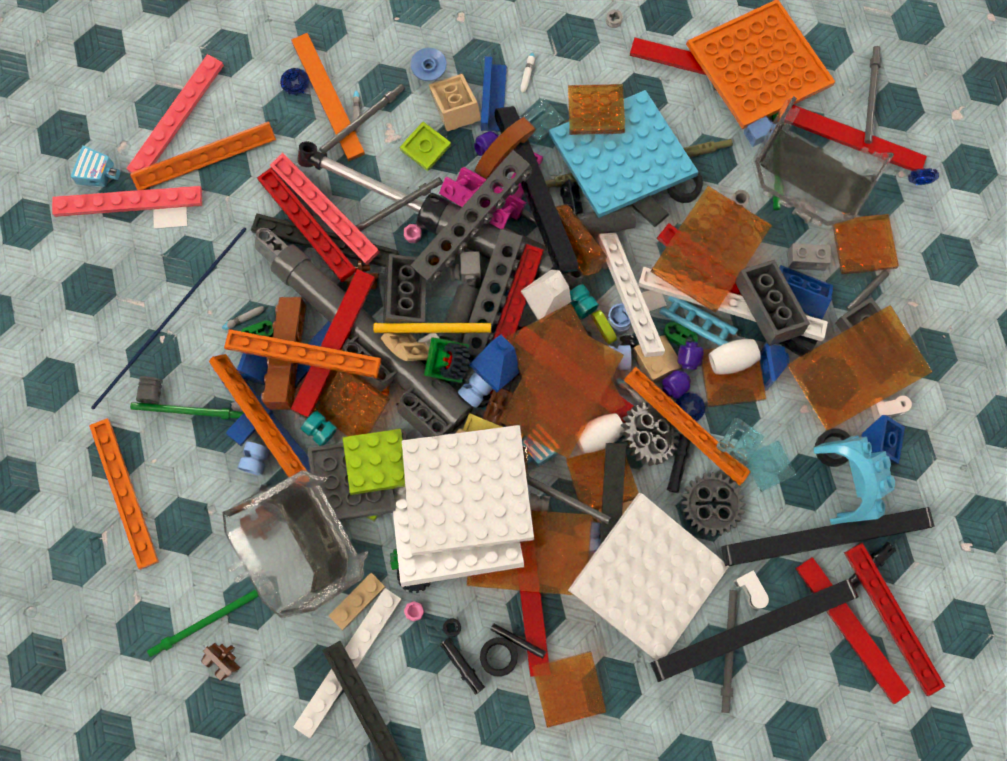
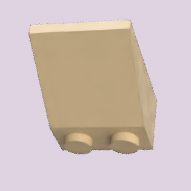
[429,74,481,131]

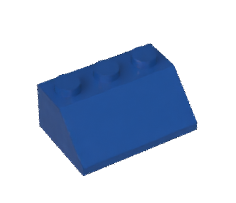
[779,265,833,319]

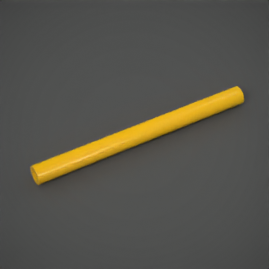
[374,323,491,333]

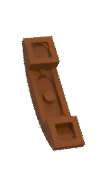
[474,117,536,180]

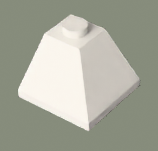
[521,270,571,323]

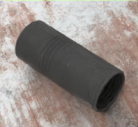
[577,205,636,238]
[439,284,479,343]

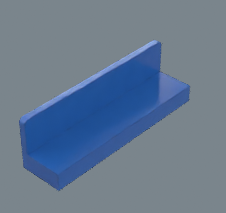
[481,56,507,132]

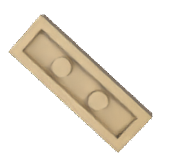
[329,573,385,630]

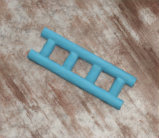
[659,296,738,346]

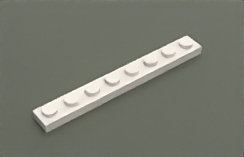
[597,233,665,357]
[293,588,402,738]

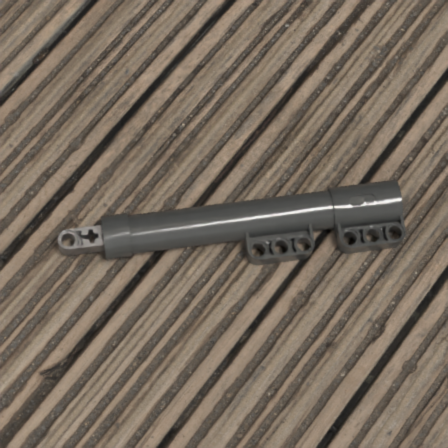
[254,228,474,437]

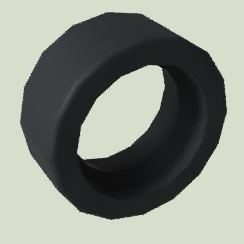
[667,171,703,203]
[815,428,851,467]
[480,637,518,677]

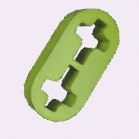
[591,310,617,345]

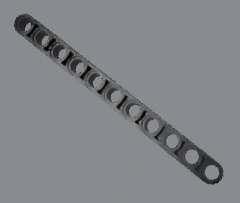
[494,106,578,274]
[721,507,935,566]
[650,578,859,682]

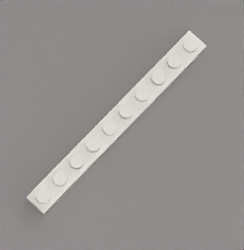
[638,267,828,341]

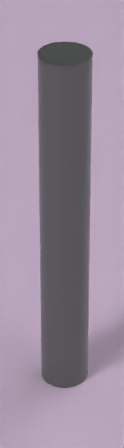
[846,270,889,312]

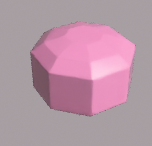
[404,224,422,243]
[404,601,424,622]

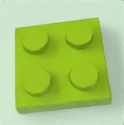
[399,122,451,171]

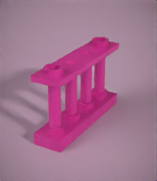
[439,167,526,229]

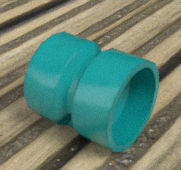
[568,284,599,320]
[300,411,338,446]

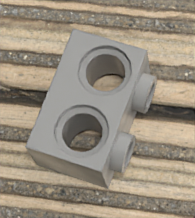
[788,243,831,271]
[460,251,481,288]

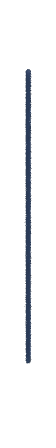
[91,227,247,409]

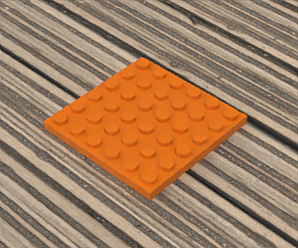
[686,0,835,129]

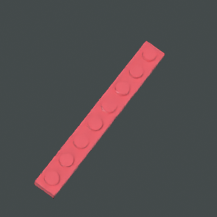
[126,54,224,173]
[270,153,380,265]
[52,186,202,217]

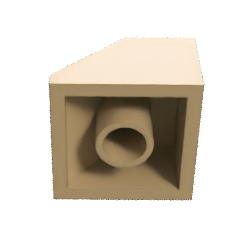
[632,335,683,383]

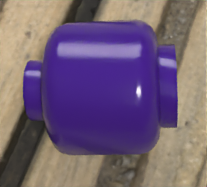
[474,131,499,156]
[678,341,704,370]
[662,370,691,399]

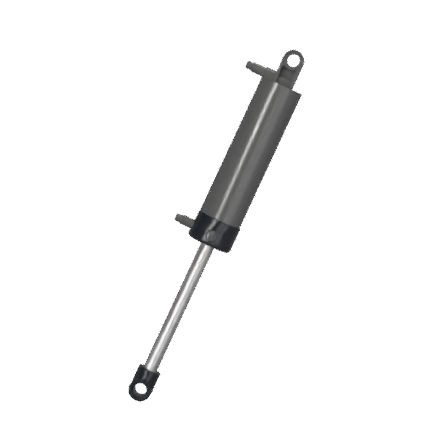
[297,141,584,291]

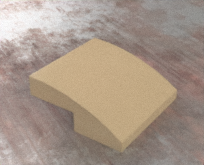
[381,333,429,361]

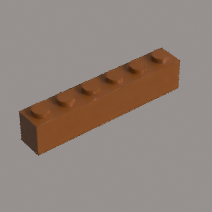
[262,297,307,410]

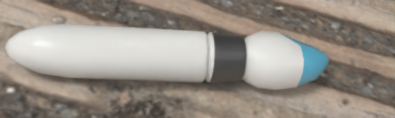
[520,53,535,93]

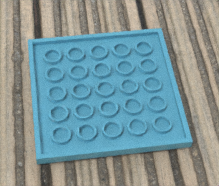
[549,90,698,218]

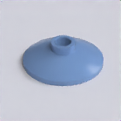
[411,48,447,81]

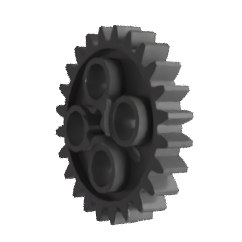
[620,402,679,466]
[681,472,746,537]

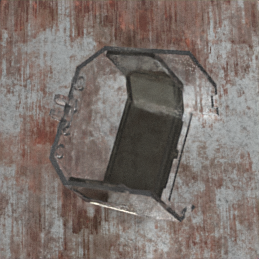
[751,96,894,227]
[222,470,368,618]

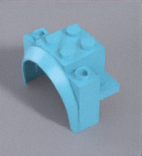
[814,435,895,525]

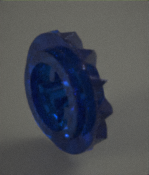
[280,68,309,96]
[908,168,939,185]
[675,392,706,421]

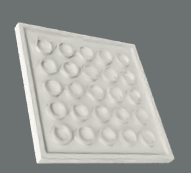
[402,425,534,556]
[393,487,524,587]
[568,493,729,660]

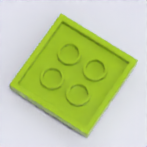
[342,429,406,495]

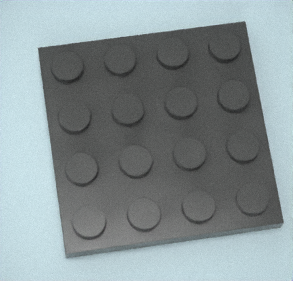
[307,443,396,524]

